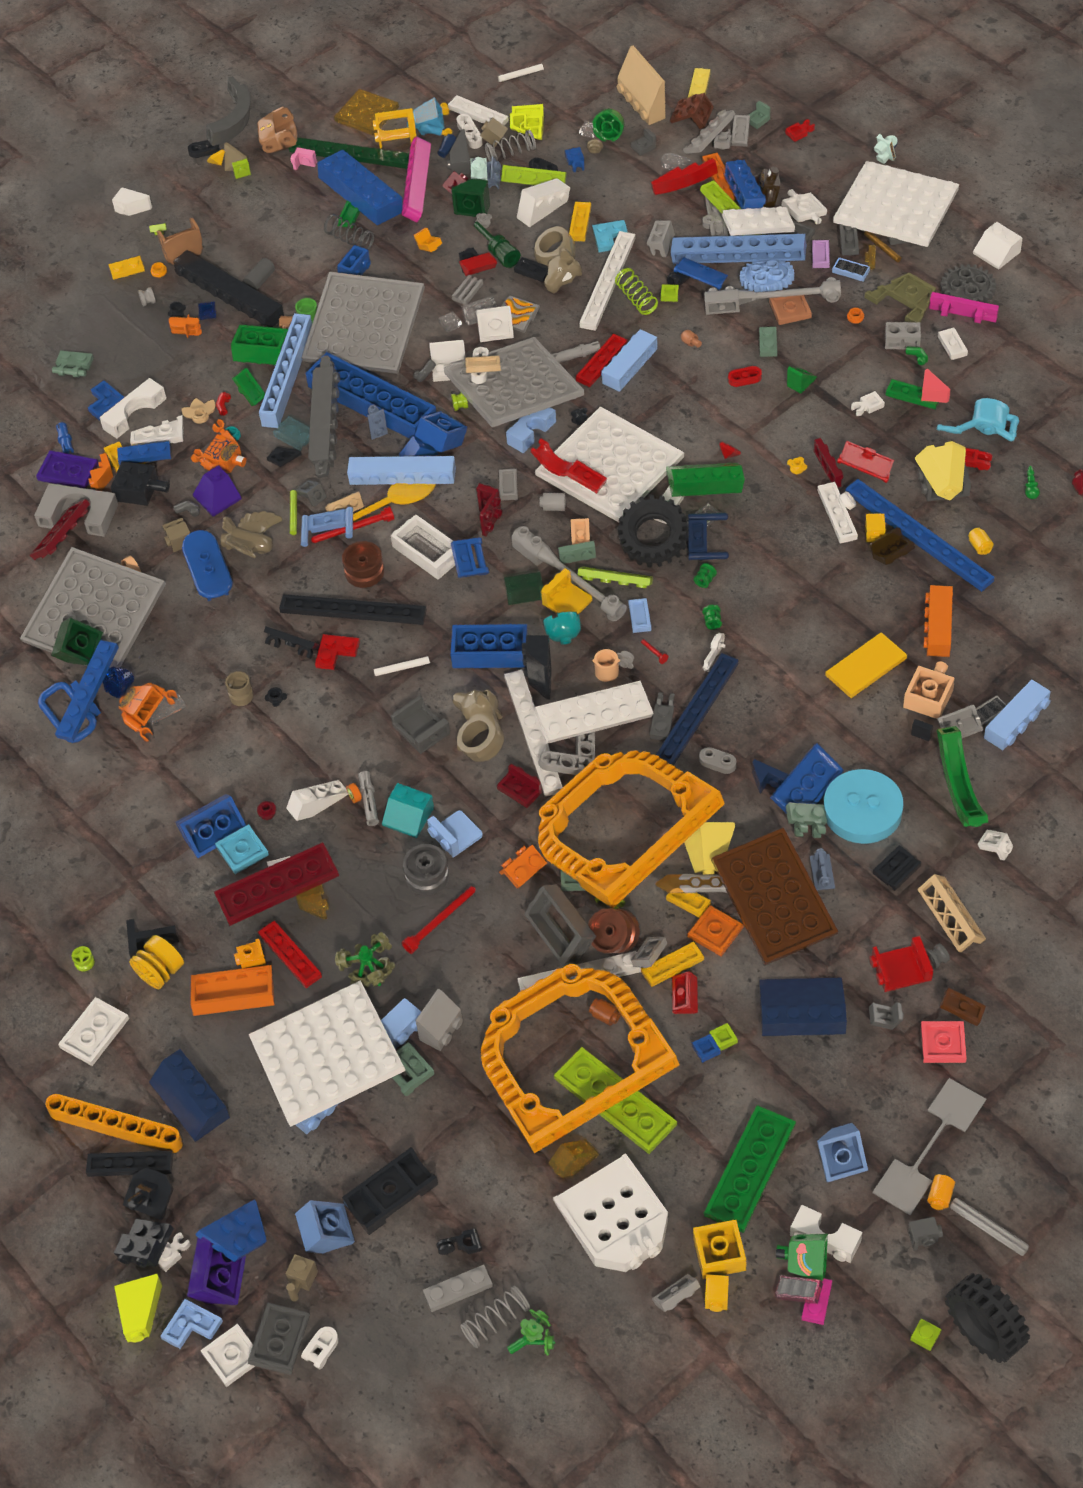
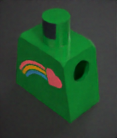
[776,1234,828,1282]

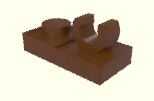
[940,988,986,1026]

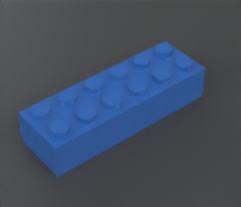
[317,150,403,226]

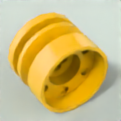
[129,935,184,989]

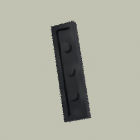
[86,1151,173,1177]

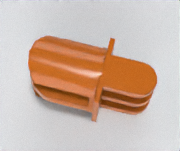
[169,314,202,338]

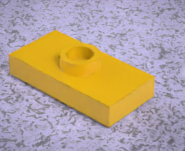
[666,892,711,918]

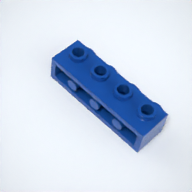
[724,160,766,209]

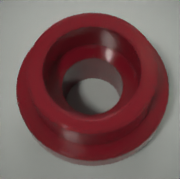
[257,801,277,820]

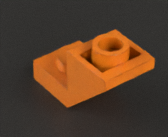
[89,453,113,491]

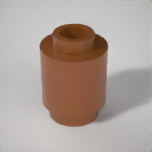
[589,998,621,1026]

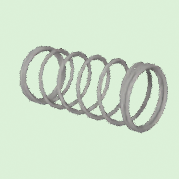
[485,130,536,161]
[460,1286,530,1348]

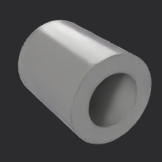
[540,493,566,511]

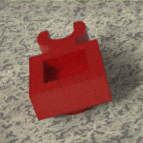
[785,119,815,142]

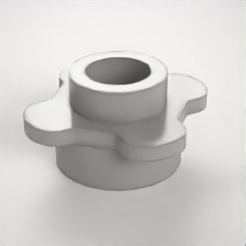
[475,213,492,228]
[617,651,634,669]

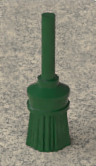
[474,221,521,268]

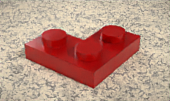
[315,634,360,670]

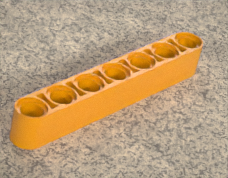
[45,1094,183,1153]

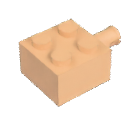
[903,661,955,719]

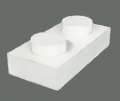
[938,328,968,360]

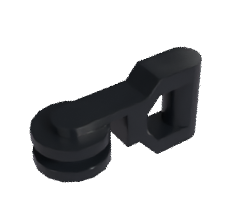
[436,1229,482,1255]

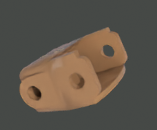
[257,106,297,153]
[156,218,203,265]

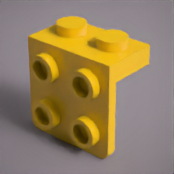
[541,568,592,615]

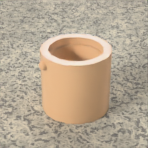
[592,649,620,682]

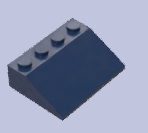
[759,978,847,1036]

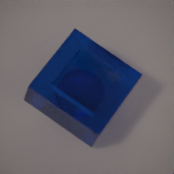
[198,302,217,320]

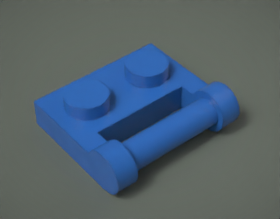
[450,538,490,578]

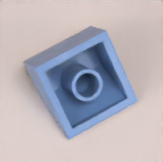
[295,1200,355,1253]

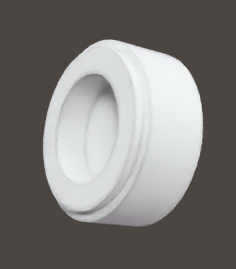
[840,492,856,510]

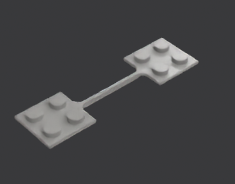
[873,1078,986,1215]

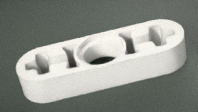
[456,114,483,149]
[471,347,489,384]

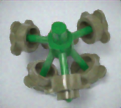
[335,932,395,987]

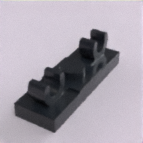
[264,626,320,659]

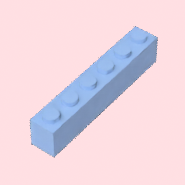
[347,456,456,485]

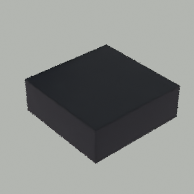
[911,719,933,741]

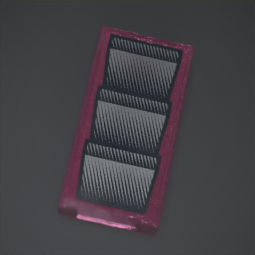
[774,1275,823,1304]

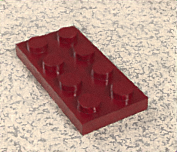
[29,499,90,560]

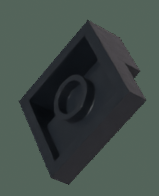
[114,1219,174,1268]

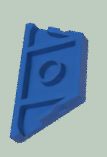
[195,1199,267,1262]

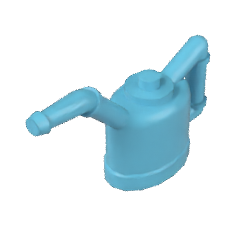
[937,398,1019,441]

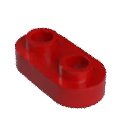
[728,366,762,387]

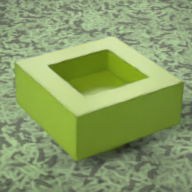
[232,159,251,179]
[149,223,168,235]
[661,284,679,302]
[709,1023,738,1051]
[910,1319,941,1351]

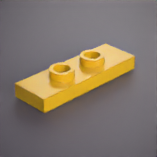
[641,941,704,987]

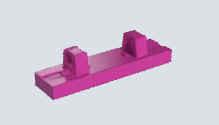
[929,292,999,324]

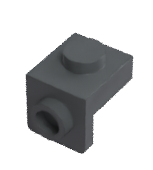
[869,1002,904,1030]

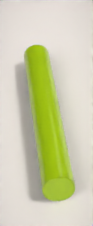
[290,490,297,535]

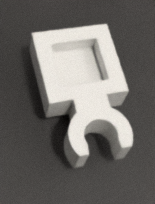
[851,391,885,416]
[158,1232,191,1272]

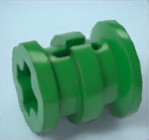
[694,563,717,588]
[702,605,722,630]

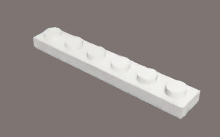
[518,951,641,991]

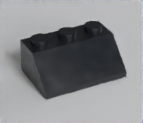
[522,635,552,700]

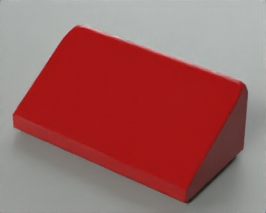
[459,252,497,276]
[672,971,698,1014]

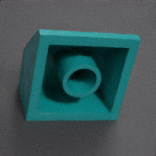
[382,783,434,838]

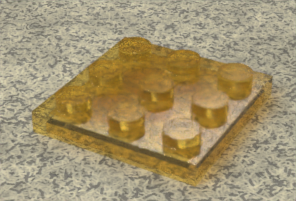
[334,89,399,135]

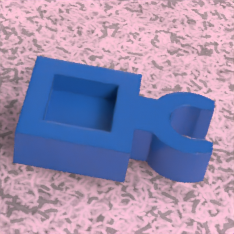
[565,147,585,172]

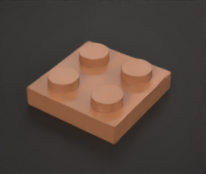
[769,295,812,325]

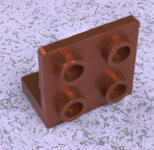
[670,93,714,129]

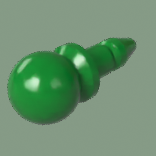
[1025,466,1040,499]

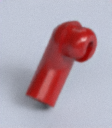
[215,392,231,416]

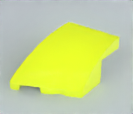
[510,104,544,140]

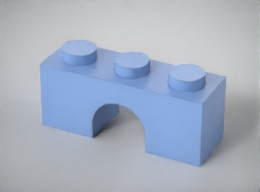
[506,407,556,453]

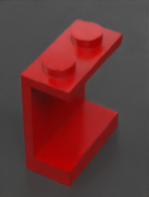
[870,936,933,992]

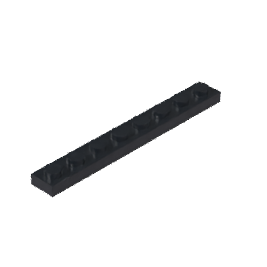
[279,594,427,625]

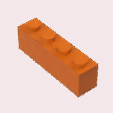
[923,585,953,657]

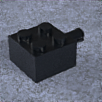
[110,461,170,506]

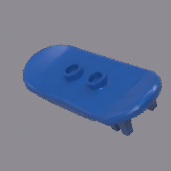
[182,530,233,601]

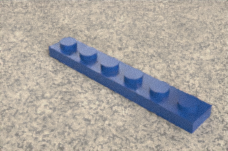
[55,640,119,742]

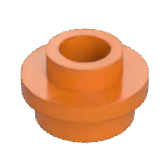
[847,308,864,323]

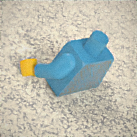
[407,98,452,136]

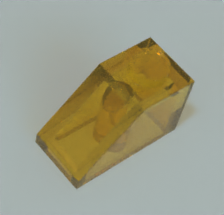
[549,1139,599,1178]

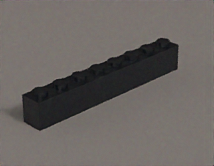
[173,250,284,327]

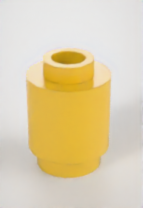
[968,528,994,555]

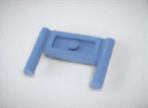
[301,507,353,547]

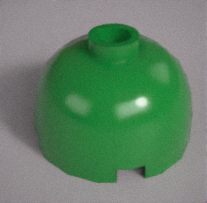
[592,108,625,142]

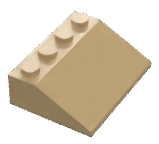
[617,46,665,125]

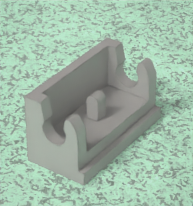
[647,221,675,257]
[937,705,983,738]

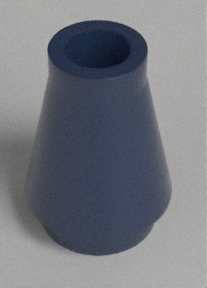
[437,134,457,158]

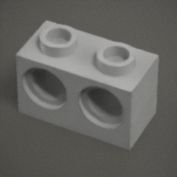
[885,322,921,349]

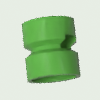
[295,298,317,323]

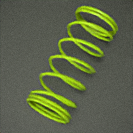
[615,268,658,315]

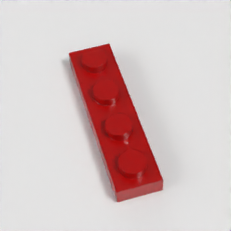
[576,334,628,387]
[258,920,322,988]

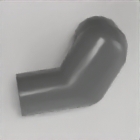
[413,360,436,382]
[174,500,200,517]

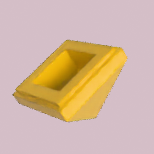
[207,150,225,165]

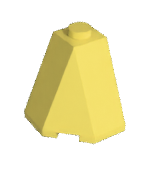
[915,441,966,500]
[684,822,735,875]

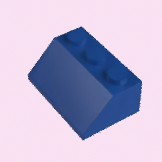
[175,794,246,858]

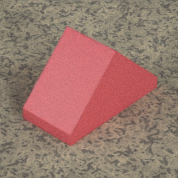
[921,369,950,403]

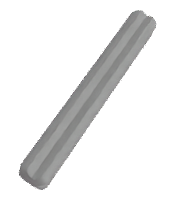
[950,1198,1029,1256]

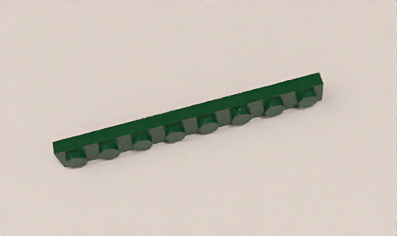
[289,137,410,169]

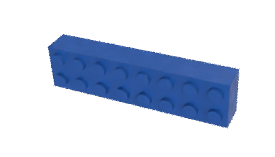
[306,352,436,439]

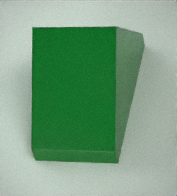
[787,366,817,394]

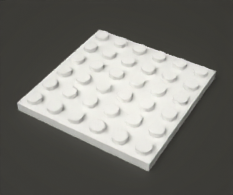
[833,161,959,247]
[535,407,684,522]
[249,980,406,1127]

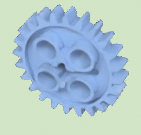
[740,260,794,293]

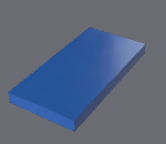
[770,743,844,814]

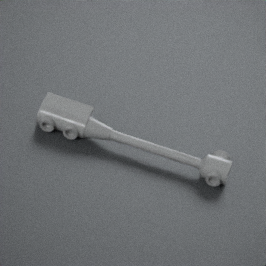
[704,277,841,315]
[512,526,627,621]

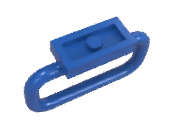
[38,680,101,743]

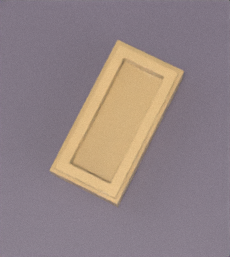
[465,356,501,373]

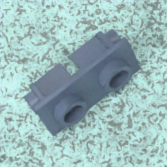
[487,156,501,189]
[367,405,388,440]
[810,848,835,890]

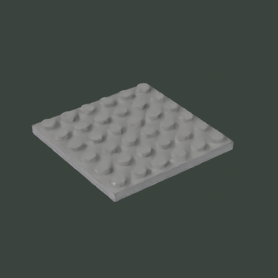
[301,272,425,374]
[444,337,584,427]
[20,547,166,677]

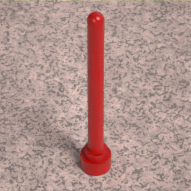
[311,506,395,543]
[401,886,476,954]

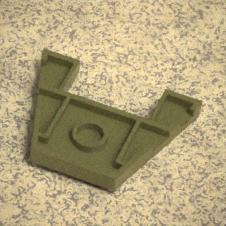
[865,273,936,323]

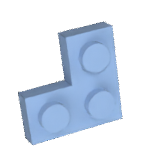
[161,1299,223,1349]

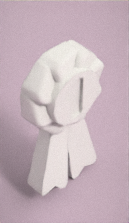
[703,633,726,672]

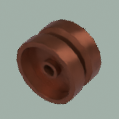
[342,541,384,588]
[588,908,640,953]

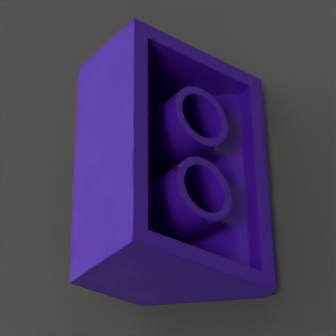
[187,1237,246,1305]

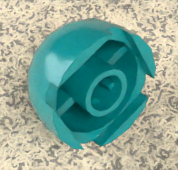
[543,612,581,645]

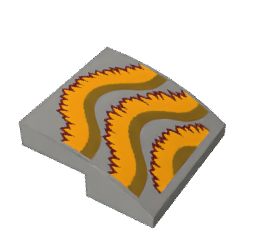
[501,296,540,333]

